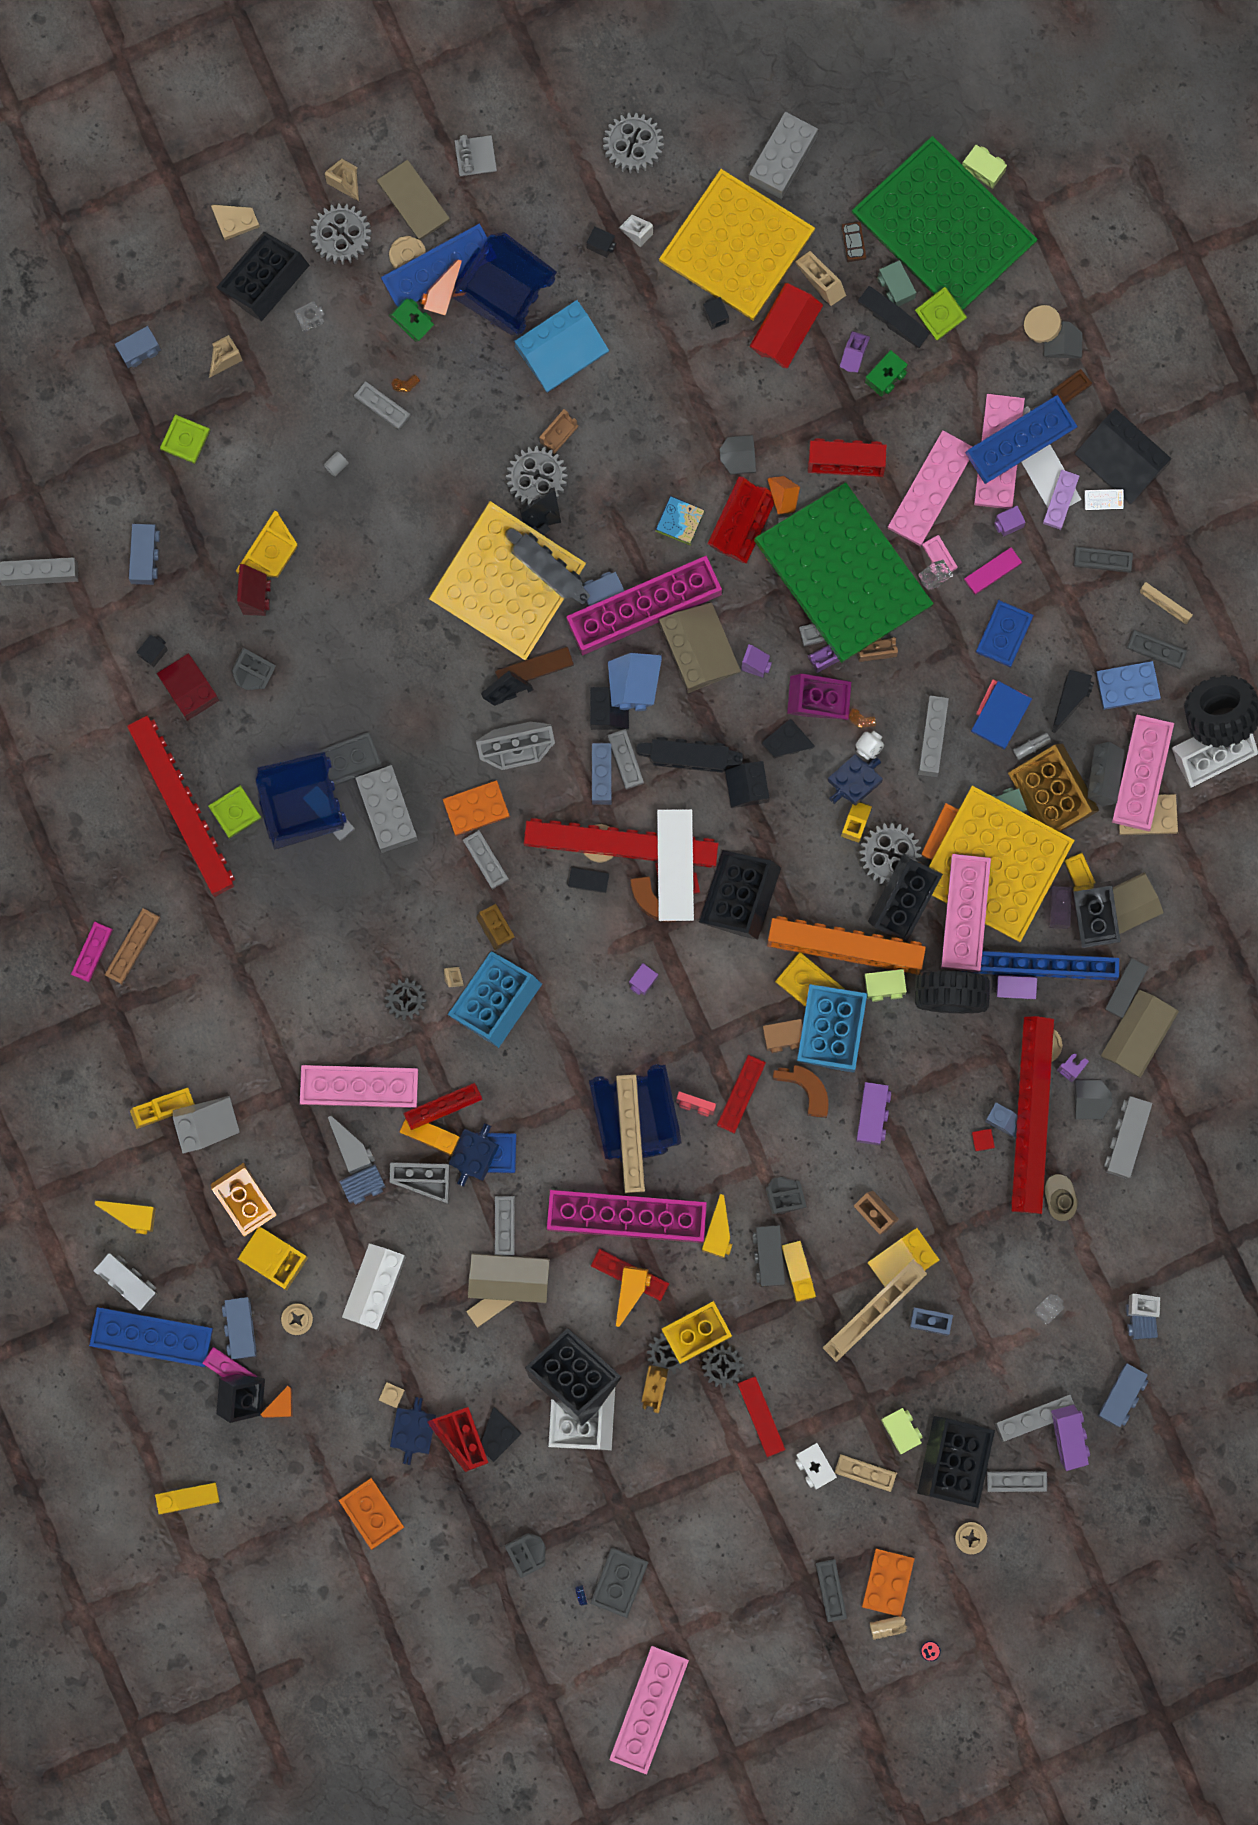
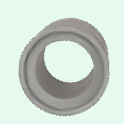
[323,451,349,477]

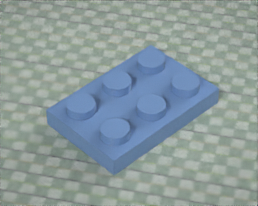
[1096,661,1161,710]

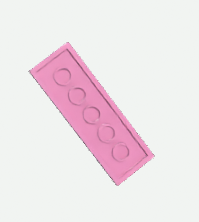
[974,394,1025,509]
[887,431,973,547]
[1112,715,1174,831]
[941,854,991,973]
[300,1065,418,1108]
[609,1646,689,1775]

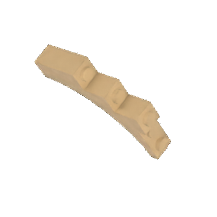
[823,1259,927,1362]

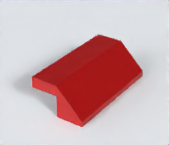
[749,283,823,369]
[707,477,775,564]

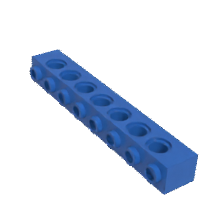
[961,951,1119,981]

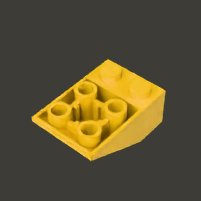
[238,1227,308,1291]

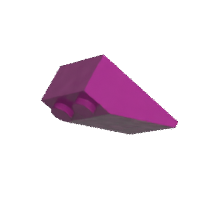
[787,674,851,720]

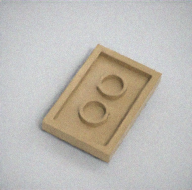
[1119,794,1178,835]

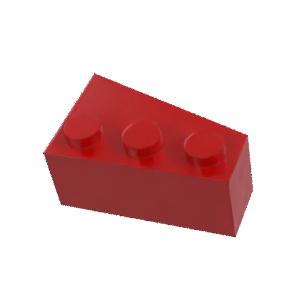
[427,1407,488,1472]

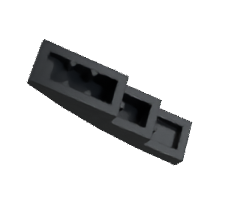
[858,286,930,348]

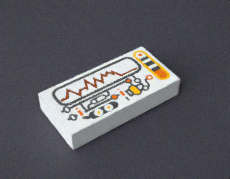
[1084,489,1123,510]

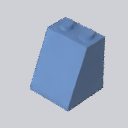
[608,653,662,711]

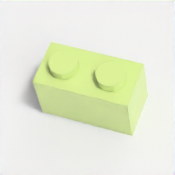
[963,145,1007,189]
[864,969,907,1002]
[881,1408,923,1455]

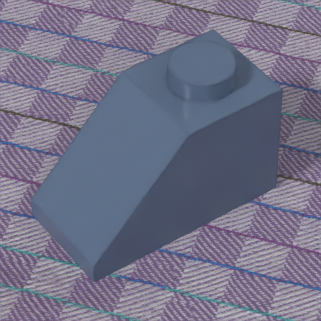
[985,1103,1018,1139]

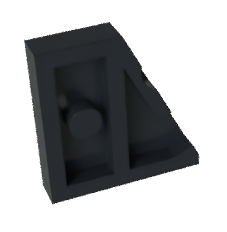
[762,719,815,758]

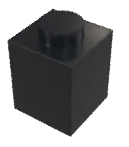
[586,226,617,258]
[703,297,729,329]
[136,634,168,668]

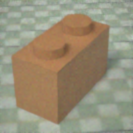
[762,1019,803,1053]
[854,1191,899,1235]

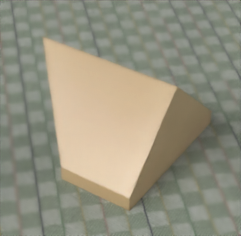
[325,159,359,201]
[209,335,242,378]

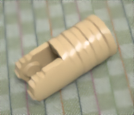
[869,1617,907,1640]

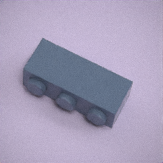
[129,524,160,585]
[592,743,612,805]
[222,1297,257,1360]
[1097,1363,1148,1428]

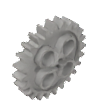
[603,113,664,173]
[310,203,372,265]
[506,446,568,505]
[859,823,922,884]

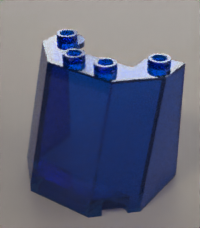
[452,232,557,335]
[255,752,347,850]
[589,1064,682,1162]

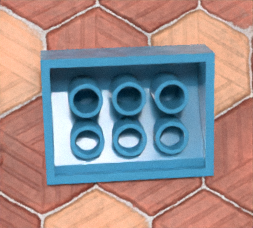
[515,300,609,393]
[448,951,542,1048]
[797,984,867,1073]

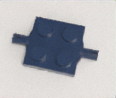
[828,754,883,806]
[449,1123,499,1187]
[390,1397,436,1465]

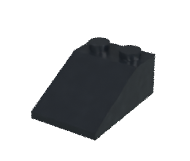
[1052,670,1094,733]
[1072,881,1121,948]

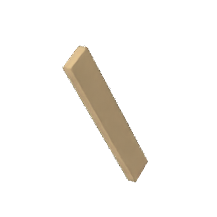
[616,1075,645,1193]

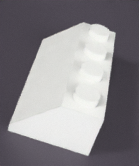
[1172,734,1258,788]
[342,1244,406,1331]

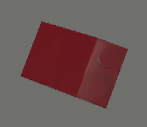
[237,564,271,616]
[156,653,219,721]

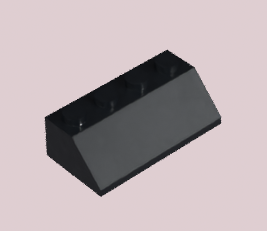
[868,853,943,943]

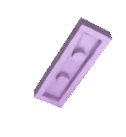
[1043,470,1079,530]

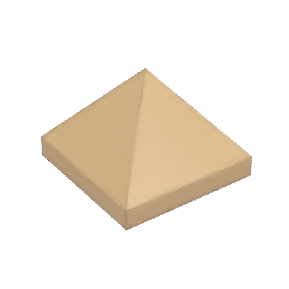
[444,967,464,987]

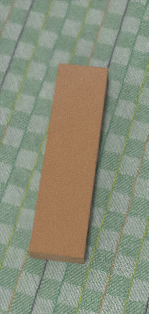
[105,908,160,985]

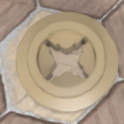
[281,1304,313,1335]
[955,1522,987,1554]

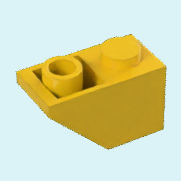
[841,802,872,843]

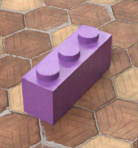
[856,1082,891,1145]
[1051,1404,1090,1471]

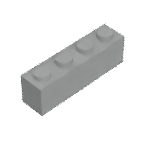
[0,558,78,586]
[918,696,949,777]
[1104,1096,1153,1179]
[995,1395,1074,1442]

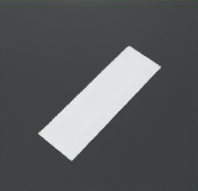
[1022,406,1082,508]
[657,810,694,921]

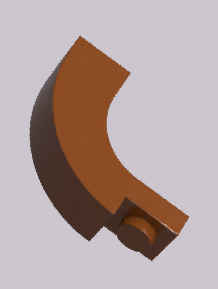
[630,876,676,922]
[773,1065,828,1118]

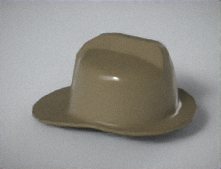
[1045,1174,1078,1221]

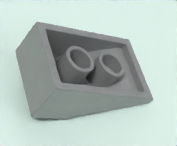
[173,1096,240,1153]
[328,1116,375,1175]

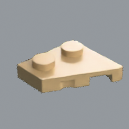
[211,205,260,240]

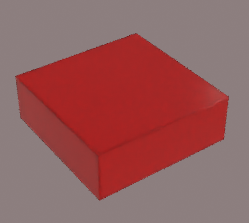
[972,1129,995,1152]

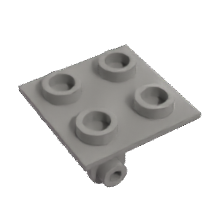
[455,135,497,176]

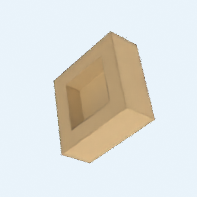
[379,1382,405,1408]

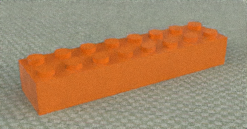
[767,916,926,975]

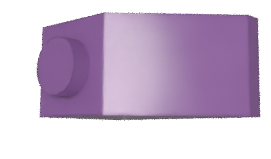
[840,331,870,373]
[742,644,772,678]

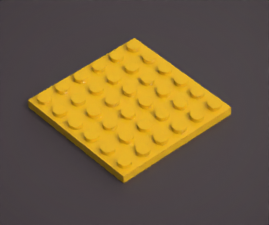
[659,169,815,321]
[428,501,586,660]
[929,786,1075,943]

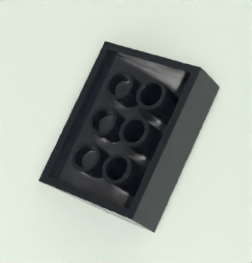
[216,232,310,321]
[1074,408,1172,505]
[699,850,782,940]
[525,1328,622,1426]
[917,1416,995,1508]

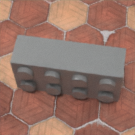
[749,112,818,200]
[356,765,418,853]

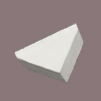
[619,215,653,247]
[1128,1294,1160,1317]

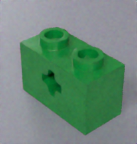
[388,298,434,342]
[865,350,908,397]

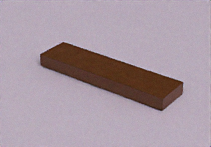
[495,647,574,681]

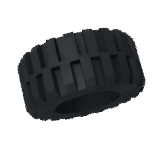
[1184,675,1258,748]
[915,971,990,1014]

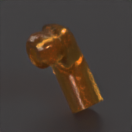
[391,374,420,392]
[849,709,876,728]

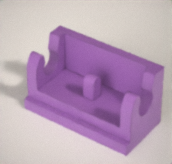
[808,645,840,673]
[996,975,1037,999]
[1057,1054,1089,1082]

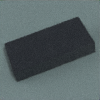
[568,867,609,893]

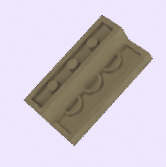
[1113,872,1164,934]
[1101,990,1179,1078]
[468,1253,550,1303]

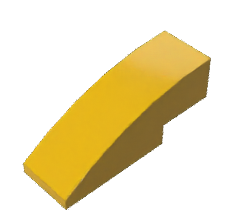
[130,1088,195,1129]

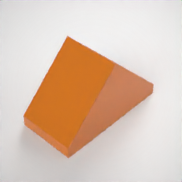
[767,476,800,515]
[260,1386,293,1418]

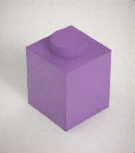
[994,506,1026,537]
[629,964,658,996]

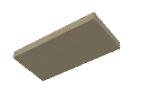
[377,160,450,240]

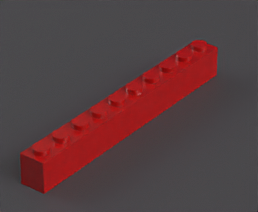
[127,716,235,897]
[524,818,718,868]
[1011,1016,1054,1214]

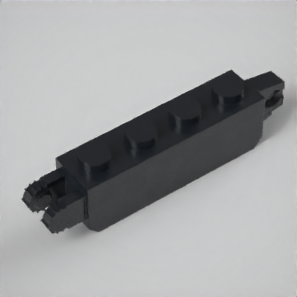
[505,528,590,604]
[636,737,743,773]

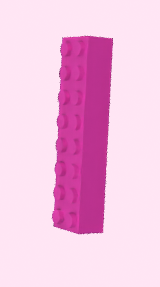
[566,556,722,656]
[547,1190,707,1243]

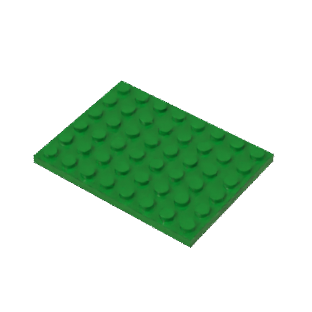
[852,136,1038,311]
[754,482,934,663]

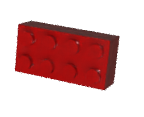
[808,438,887,477]

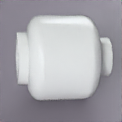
[856,731,884,760]

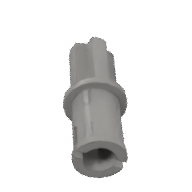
[1013,733,1051,760]

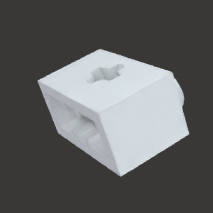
[795,1443,837,1490]

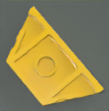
[236,511,298,578]

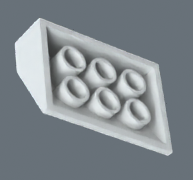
[548,1388,615,1450]

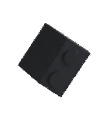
[590,687,629,730]
[725,761,770,808]
[216,1374,265,1423]

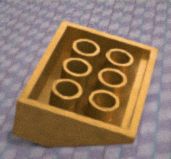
[1008,744,1099,832]

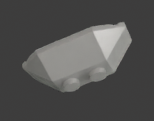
[476,722,555,770]

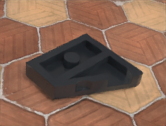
[520,487,561,528]
[481,670,534,706]
[481,1407,521,1462]

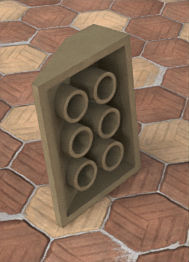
[659,603,741,693]

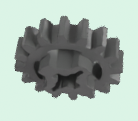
[384,978,427,1021]
[647,1333,688,1374]
[702,1345,744,1388]

